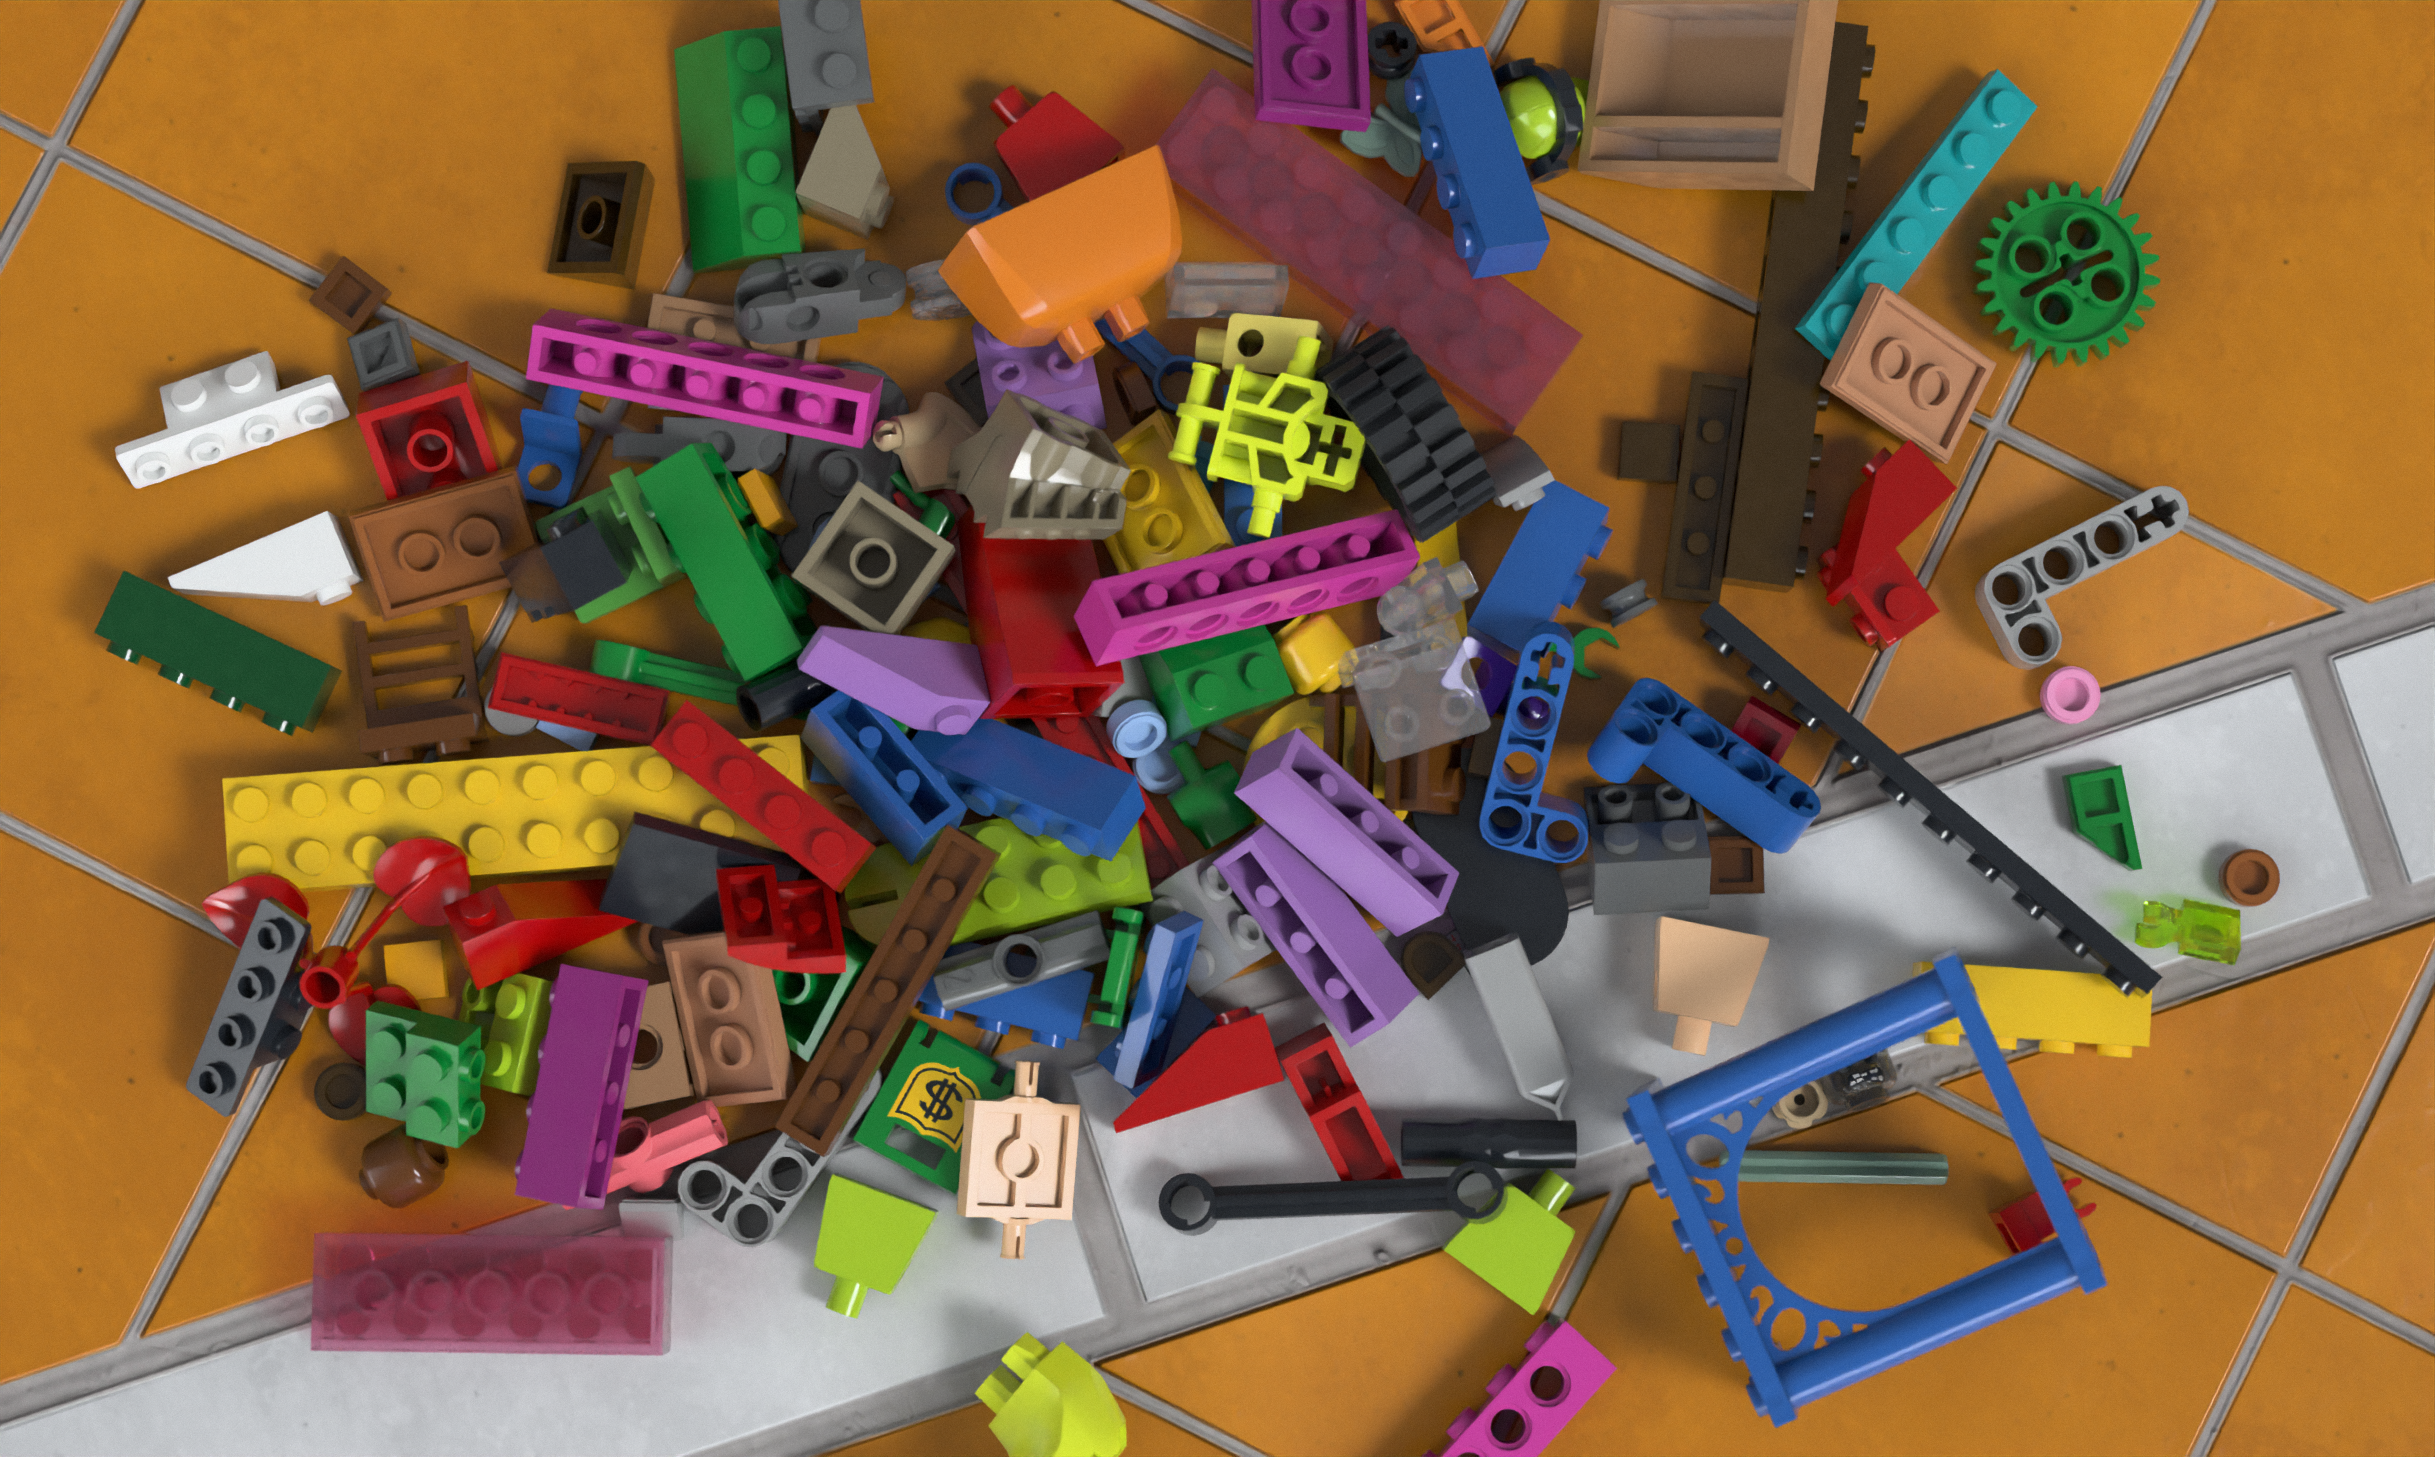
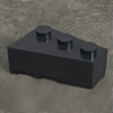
[499,506,633,623]

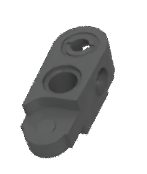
[734,248,906,344]
[612,417,787,480]

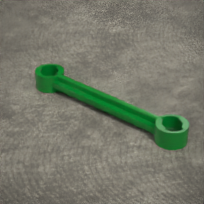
[588,640,918,742]

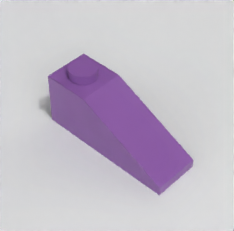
[797,626,991,735]

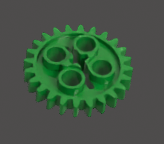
[1972,181,2160,368]

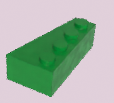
[635,443,829,681]

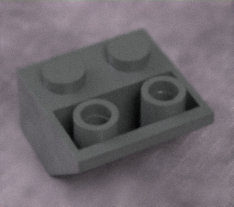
[1584,782,1711,915]

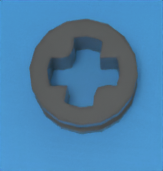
[1599,579,1658,628]

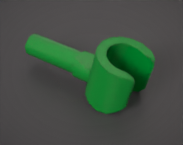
[890,470,955,539]

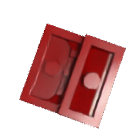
[716,865,846,974]

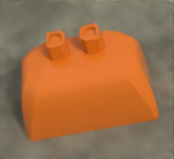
[937,145,1182,364]

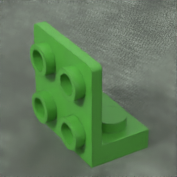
[535,466,686,624]

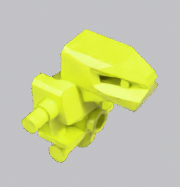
[1167,336,1366,538]

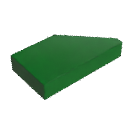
[2062,765,2142,871]

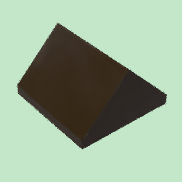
[547,161,655,290]

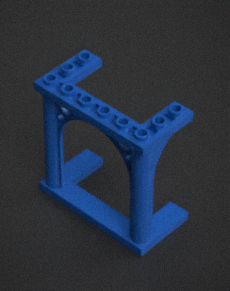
[1622,946,2108,1428]

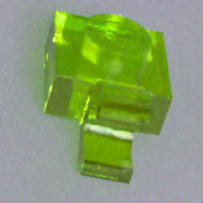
[2135,899,2241,966]

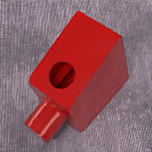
[989,85,1125,202]

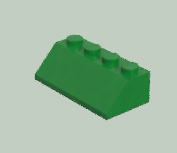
[674,26,806,274]

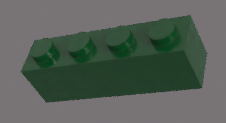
[94,571,342,736]

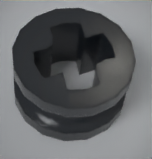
[1367,22,1417,80]

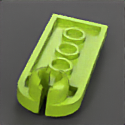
[845,817,1153,951]

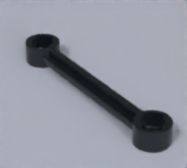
[1158,1161,1508,1236]

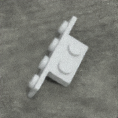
[115,351,350,489]

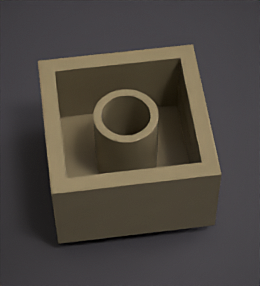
[792,481,956,635]

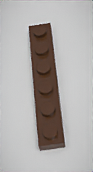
[774,824,1001,1157]

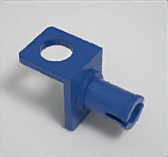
[517,384,583,509]

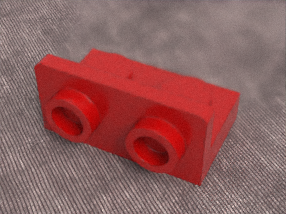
[1816,543,1940,652]

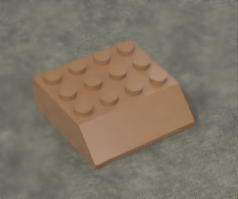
[1577,0,1838,191]

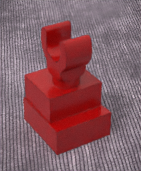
[1988,1177,2097,1256]

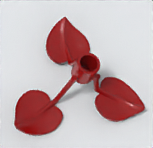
[202,836,471,1067]

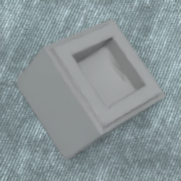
[619,1195,684,1241]

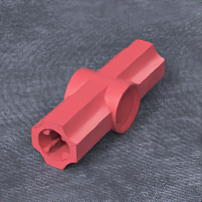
[562,1099,728,1210]

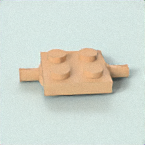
[957,1060,1081,1259]

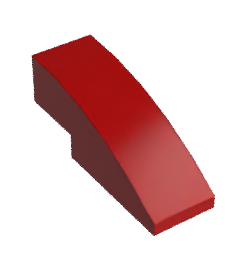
[1274,1022,1404,1181]

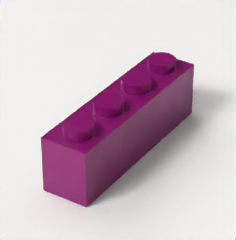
[515,964,649,1210]

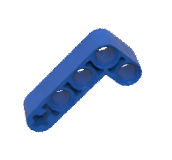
[1480,621,1588,863]
[1587,678,1821,854]

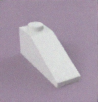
[167,511,364,606]

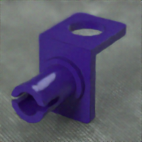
[1438,636,1549,719]

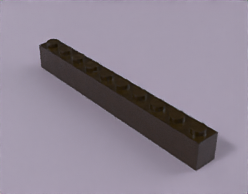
[1722,21,1875,593]

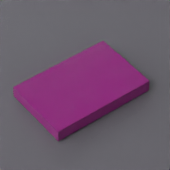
[1252,0,1371,132]

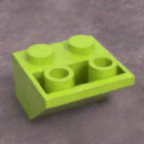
[459,973,554,1096]

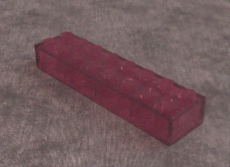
[1156,68,1583,436]

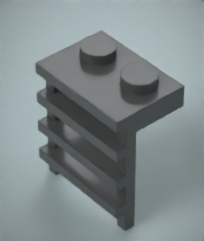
[778,0,875,136]

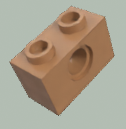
[623,982,696,1109]

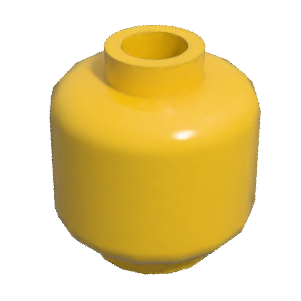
[1272,612,1355,695]

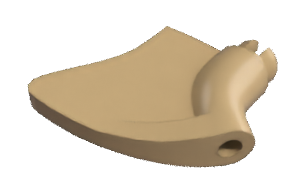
[873,392,982,493]

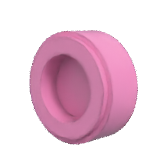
[2040,666,2101,725]

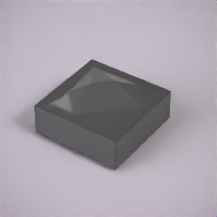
[347,318,420,391]

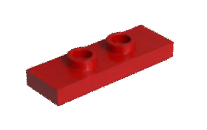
[488,652,671,746]

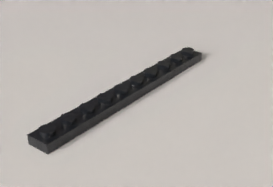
[1700,600,2162,998]

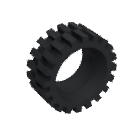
[1315,325,1496,543]

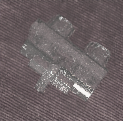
[1377,557,1479,646]

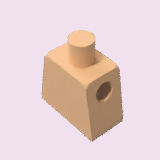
[1653,916,1770,1056]

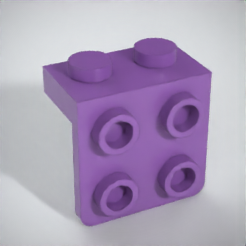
[972,321,1107,429]

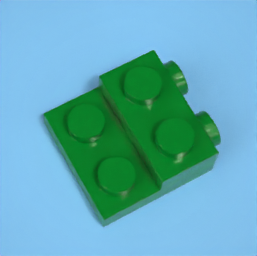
[366,1000,486,1148]

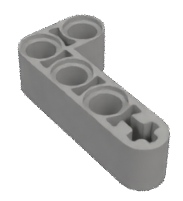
[1975,486,2189,670]
[678,1067,884,1247]

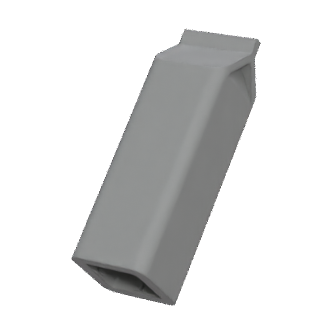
[1464,932,1574,1121]

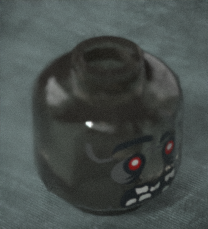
[1819,1048,1898,1113]

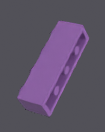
[1234,728,1459,937]
[1212,821,1420,1048]

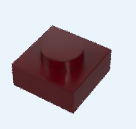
[1731,696,1802,764]

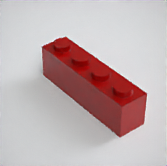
[650,700,876,893]

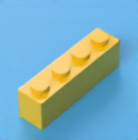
[1912,961,2152,1058]

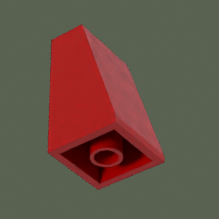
[957,505,1125,719]

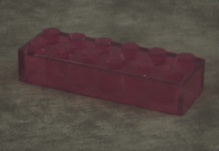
[311,1231,673,1356]

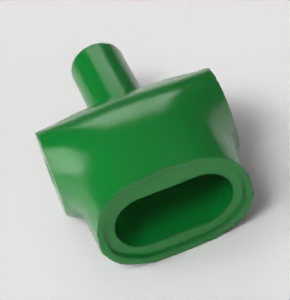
[1166,740,1257,850]

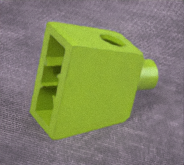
[1442,1168,1576,1316]
[814,1173,939,1319]

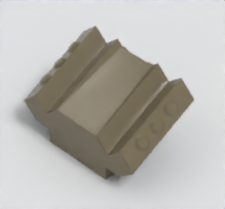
[947,389,1131,540]

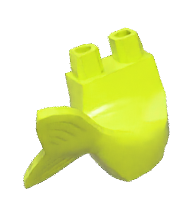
[974,1332,1127,1457]

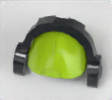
[1493,57,1589,185]

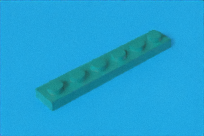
[1795,69,2038,361]

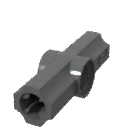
[933,910,1111,1011]

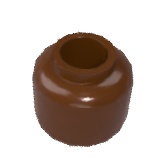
[359,1123,449,1209]

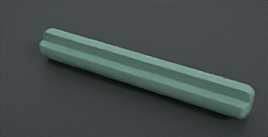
[1719,1150,1949,1185]

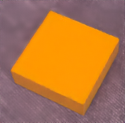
[738,468,798,536]
[383,939,449,1000]

